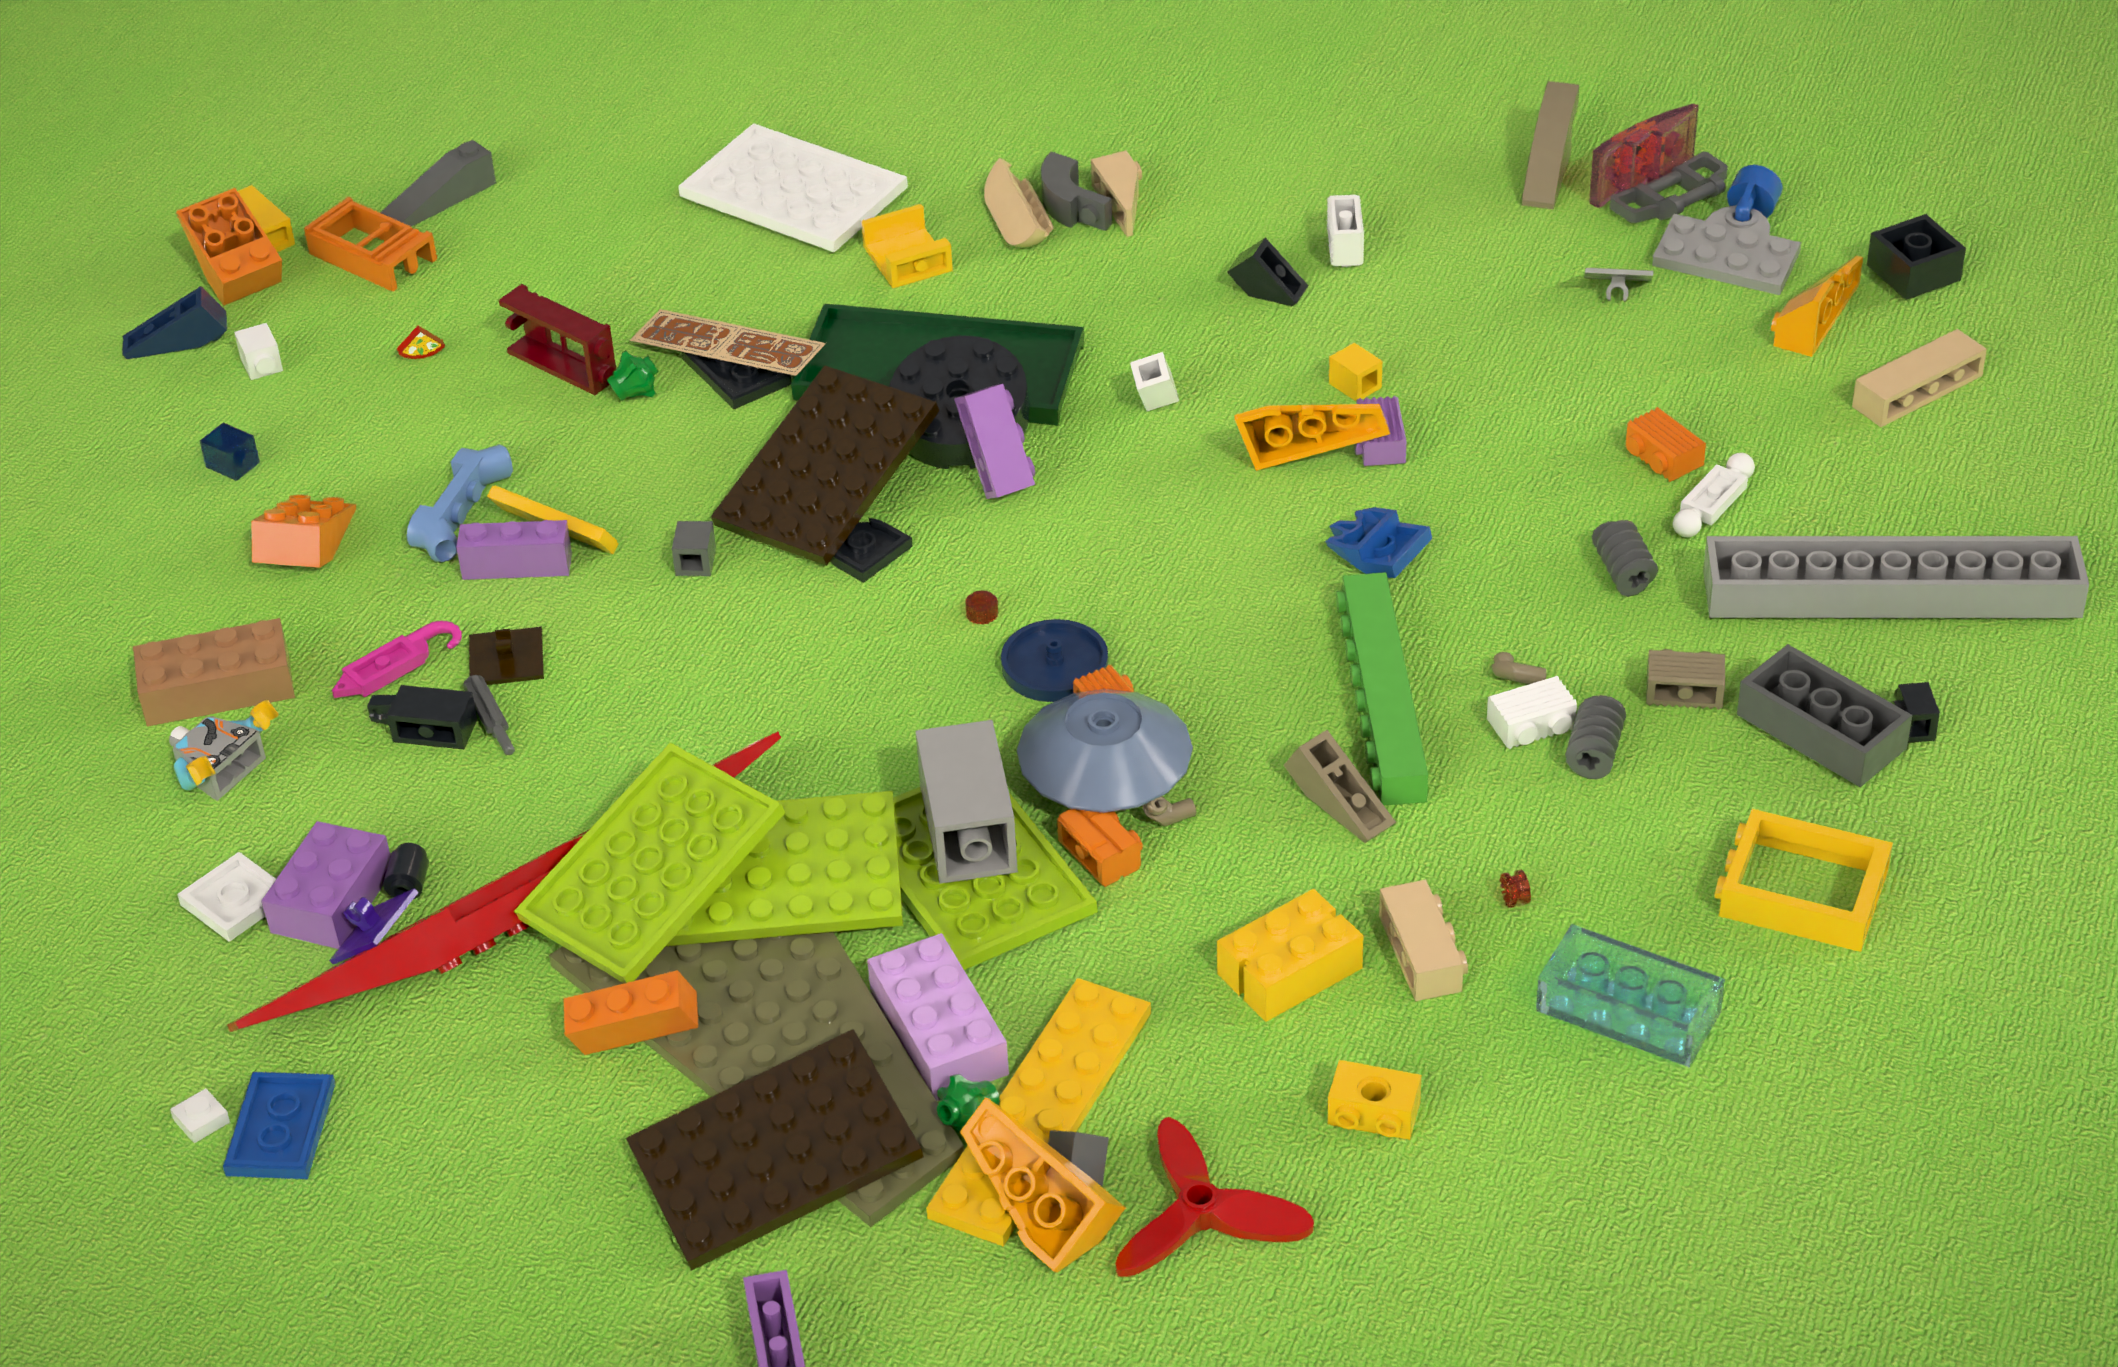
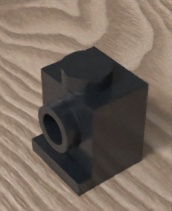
[1891,682,1940,743]

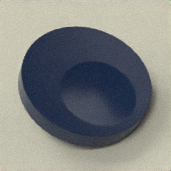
[1001,619,1108,702]

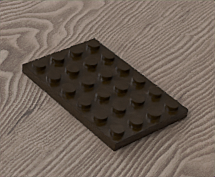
[711,366,940,566]
[626,1029,924,1271]

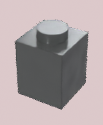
[672,521,716,576]

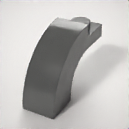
[1041,151,1112,231]

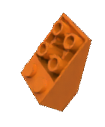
[176,188,282,306]
[251,495,356,568]

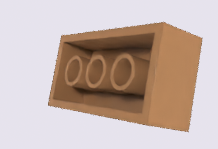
[133,618,295,727]

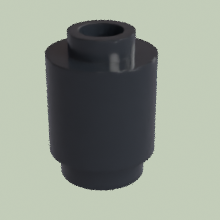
[383,843,429,900]

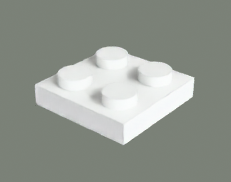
[177,852,276,942]

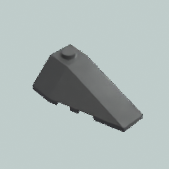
[380,140,496,227]

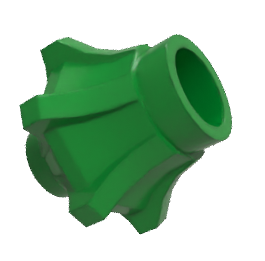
[607,350,659,401]
[937,1074,1000,1138]

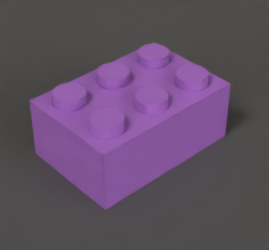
[261,821,391,949]

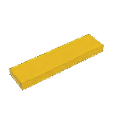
[487,485,619,554]

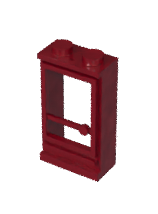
[498,284,616,396]

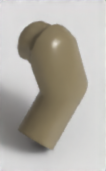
[1491,652,1547,684]
[1143,796,1197,826]

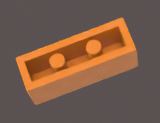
[564,970,698,1055]

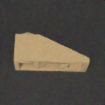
[1091,151,1142,237]

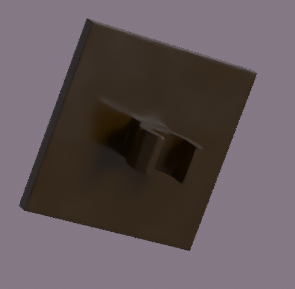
[469,627,544,685]

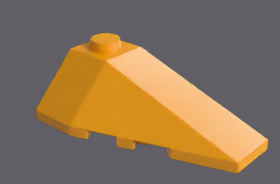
[1771,256,1863,357]
[1234,404,1390,471]
[960,1097,1126,1273]

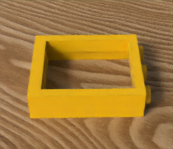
[1714,809,1893,952]

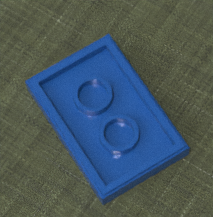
[223,1072,336,1179]

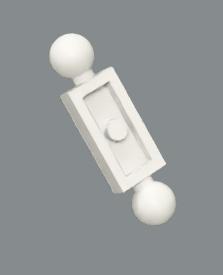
[1673,453,1755,538]

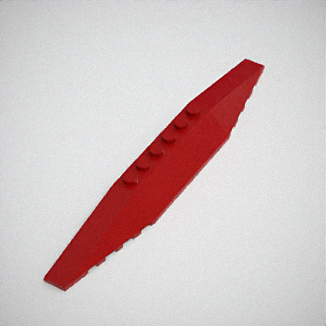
[227,731,781,1032]

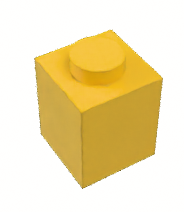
[1329,343,1382,401]

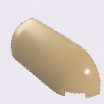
[984,158,1053,247]

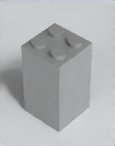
[915,720,1018,883]

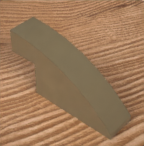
[1522,81,1579,209]

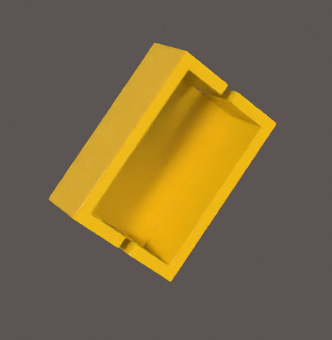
[1217,888,1363,1022]

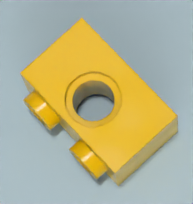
[1328,1060,1422,1140]

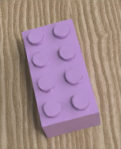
[867,933,1009,1101]

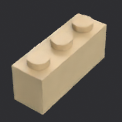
[1379,879,1468,1001]

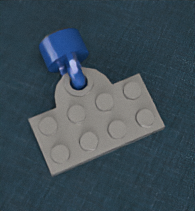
[1653,165,1801,295]

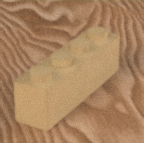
[1852,329,1987,427]

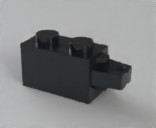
[367,685,477,750]

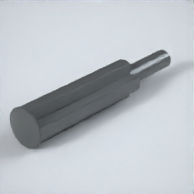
[463,675,515,755]

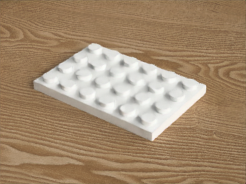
[678,123,908,252]

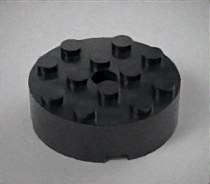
[890,336,1030,470]

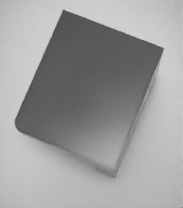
[1048,1130,1109,1186]

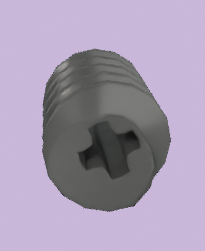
[1592,520,1658,597]
[1565,695,1626,779]

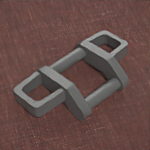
[1610,152,1728,223]

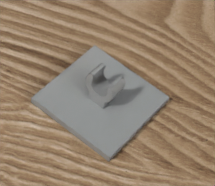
[1584,268,1653,301]

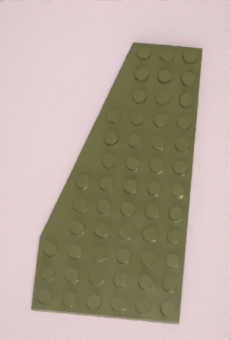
[549,932,964,1227]

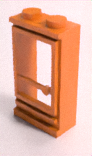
[304,197,437,292]

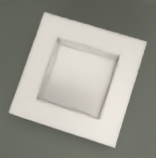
[170,1088,230,1143]

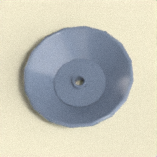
[1016,689,1193,813]

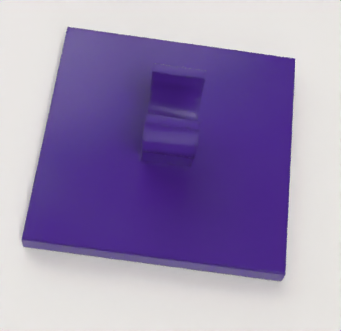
[329,888,419,965]

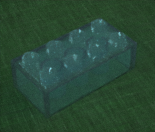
[1536,924,1725,1067]

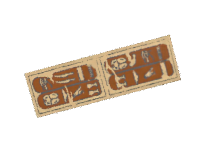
[629,309,826,376]

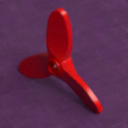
[1115,1117,1314,1277]

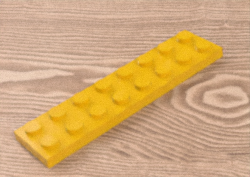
[926,978,1151,1247]

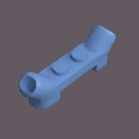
[407,444,513,562]

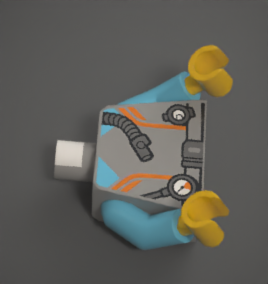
[169,700,279,801]

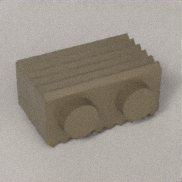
[1646,649,1725,710]

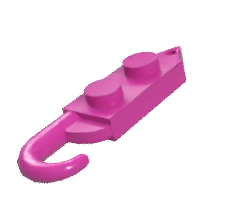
[332,621,462,698]

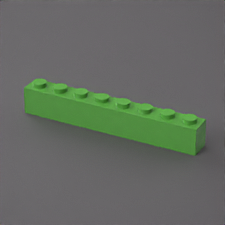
[1336,572,1428,806]

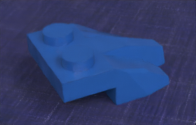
[1325,507,1433,578]

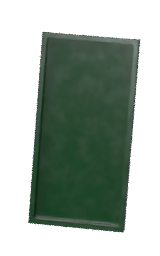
[791,303,1084,426]

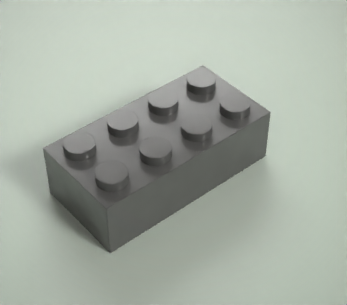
[1737,644,1912,787]

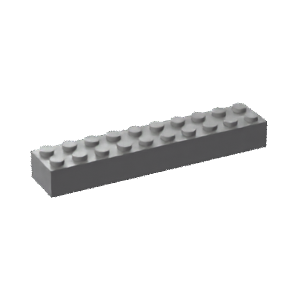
[1703,536,2089,619]

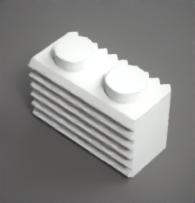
[1327,195,1364,267]
[1487,676,1577,749]

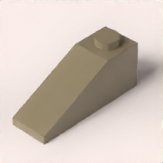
[1284,730,1396,843]

